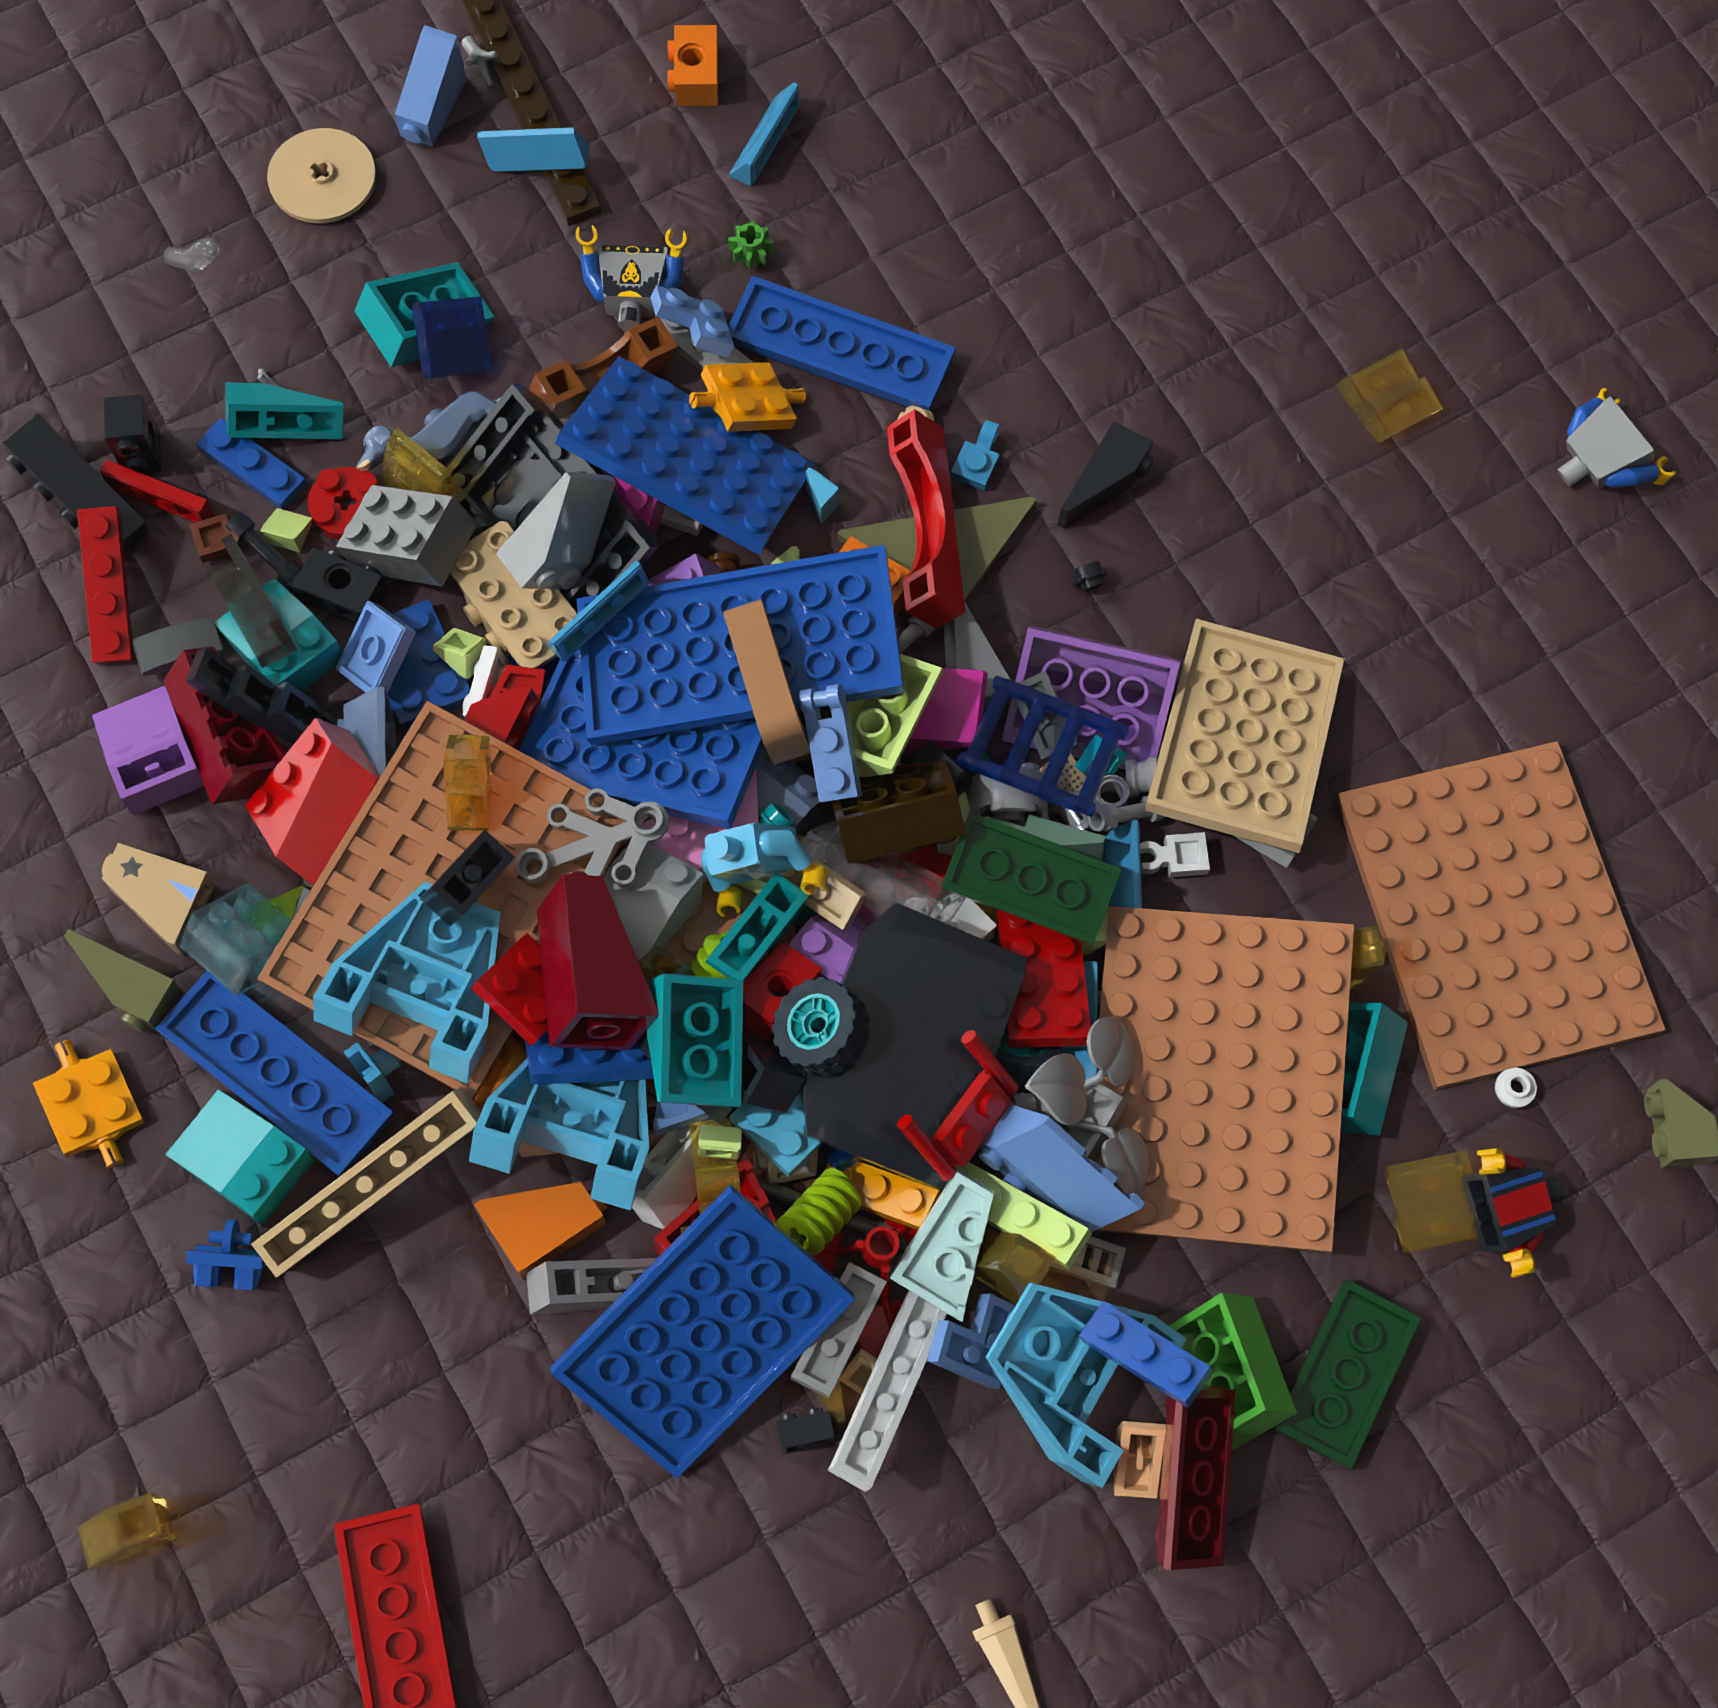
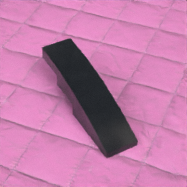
[185,646,338,743]

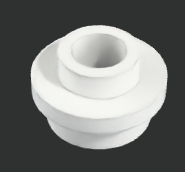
[1495,1067,1537,1108]

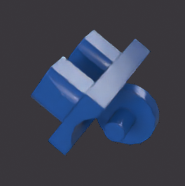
[186,1220,267,1290]

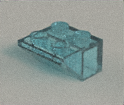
[179,883,291,996]

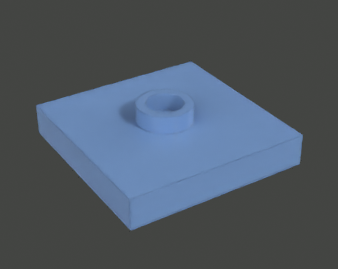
[336,601,416,693]

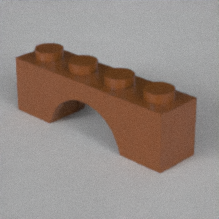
[529,317,678,419]

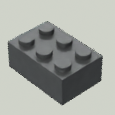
[336,485,478,586]

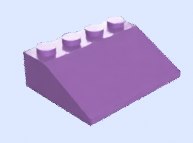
[1002,625,1180,770]

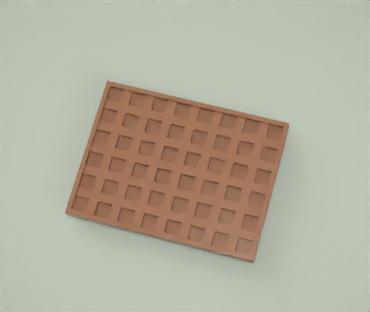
[257,701,625,1100]
[1335,741,1665,1091]
[1094,906,1354,1253]

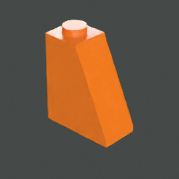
[474,1182,608,1280]

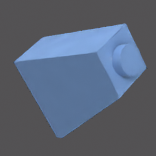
[395,25,467,147]

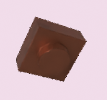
[189,513,239,563]

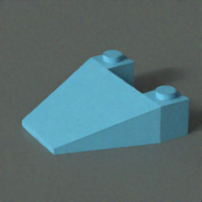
[313,881,501,1084]
[469,1059,649,1211]
[986,1282,1187,1488]

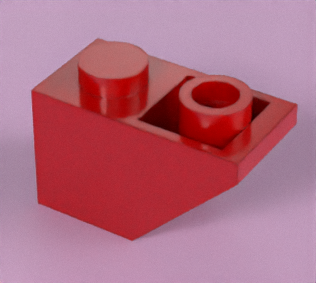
[464,684,538,750]

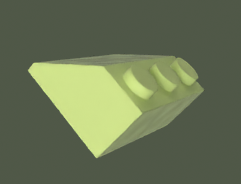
[846,654,943,777]

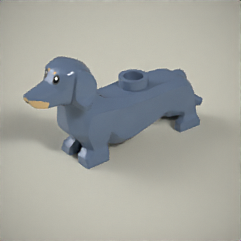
[356,391,501,493]

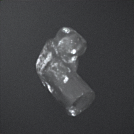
[164,237,220,271]

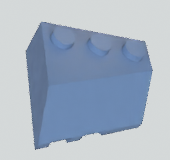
[978,1104,1145,1232]

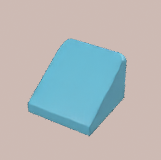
[806,467,839,523]

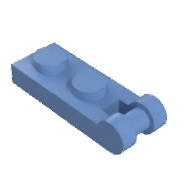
[799,683,862,802]

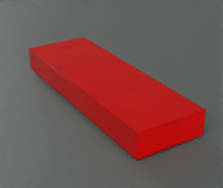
[100,460,215,523]

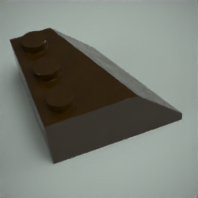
[832,760,966,864]

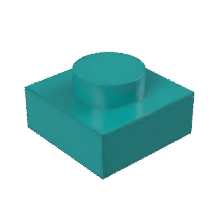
[1074,734,1128,781]

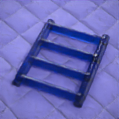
[956,675,1129,817]

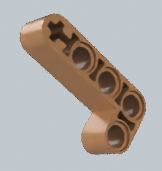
[723,599,811,765]

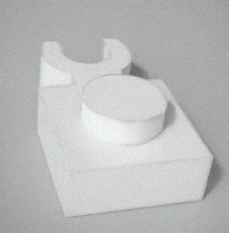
[1140,832,1210,877]

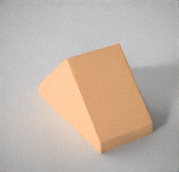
[1114,1421,1166,1499]

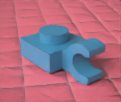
[950,420,1000,492]

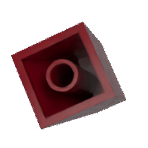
[536,871,658,1050]

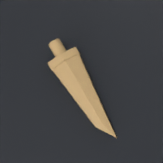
[972,1598,1040,1708]

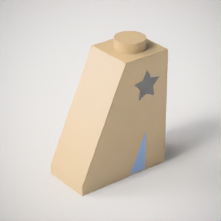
[102,843,215,956]

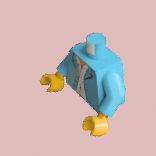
[701,823,828,917]

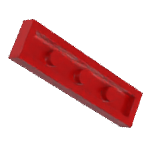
[77,506,134,664]

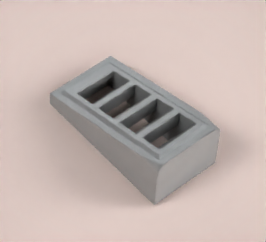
[1031,1236,1126,1289]

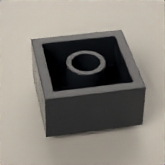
[776,1408,834,1455]

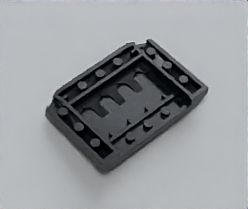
[437,383,658,614]
[800,902,1027,1190]

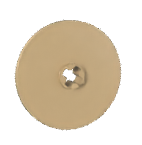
[267,128,376,223]

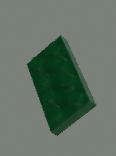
[941,812,1122,946]
[1271,1278,1421,1471]

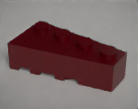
[163,646,286,805]

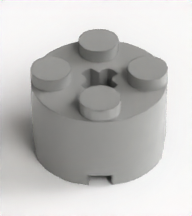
[967,762,1049,827]

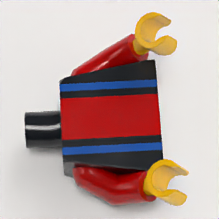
[1461,1148,1564,1278]

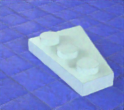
[890,1169,994,1322]

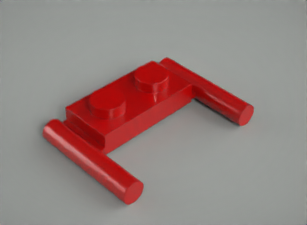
[897,1030,1018,1181]

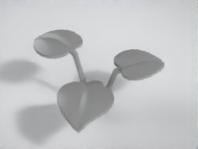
[1025,1016,1149,1197]

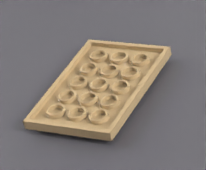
[1144,619,1344,853]

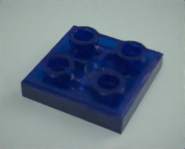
[412,296,493,379]

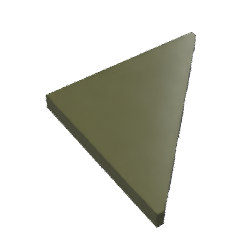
[837,496,1037,603]

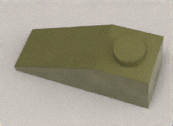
[64,929,183,1033]

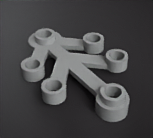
[515,788,669,888]

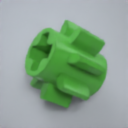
[728,221,774,269]

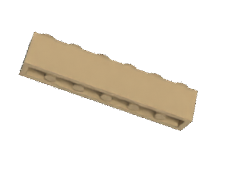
[251,1086,481,1278]

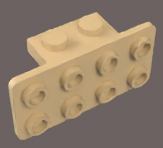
[450,521,577,669]

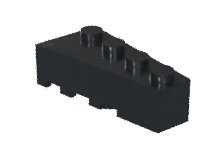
[2,413,148,553]

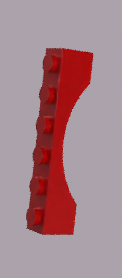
[887,409,965,629]

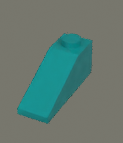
[225,382,344,439]
[706,872,809,982]

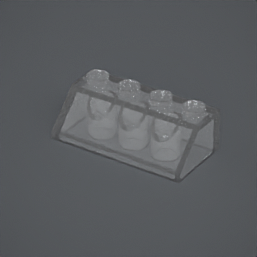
[801,819,966,926]

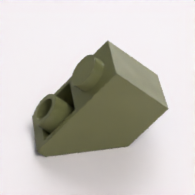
[1644,1079,1718,1169]

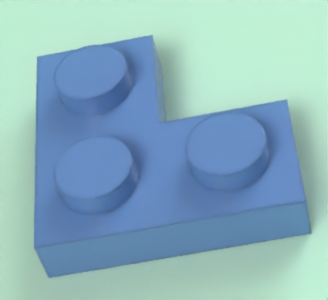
[650,285,734,358]
[927,1293,1016,1389]

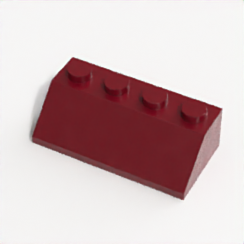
[1156,1385,1236,1570]

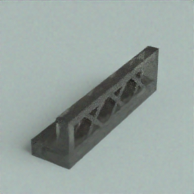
[208,534,297,668]

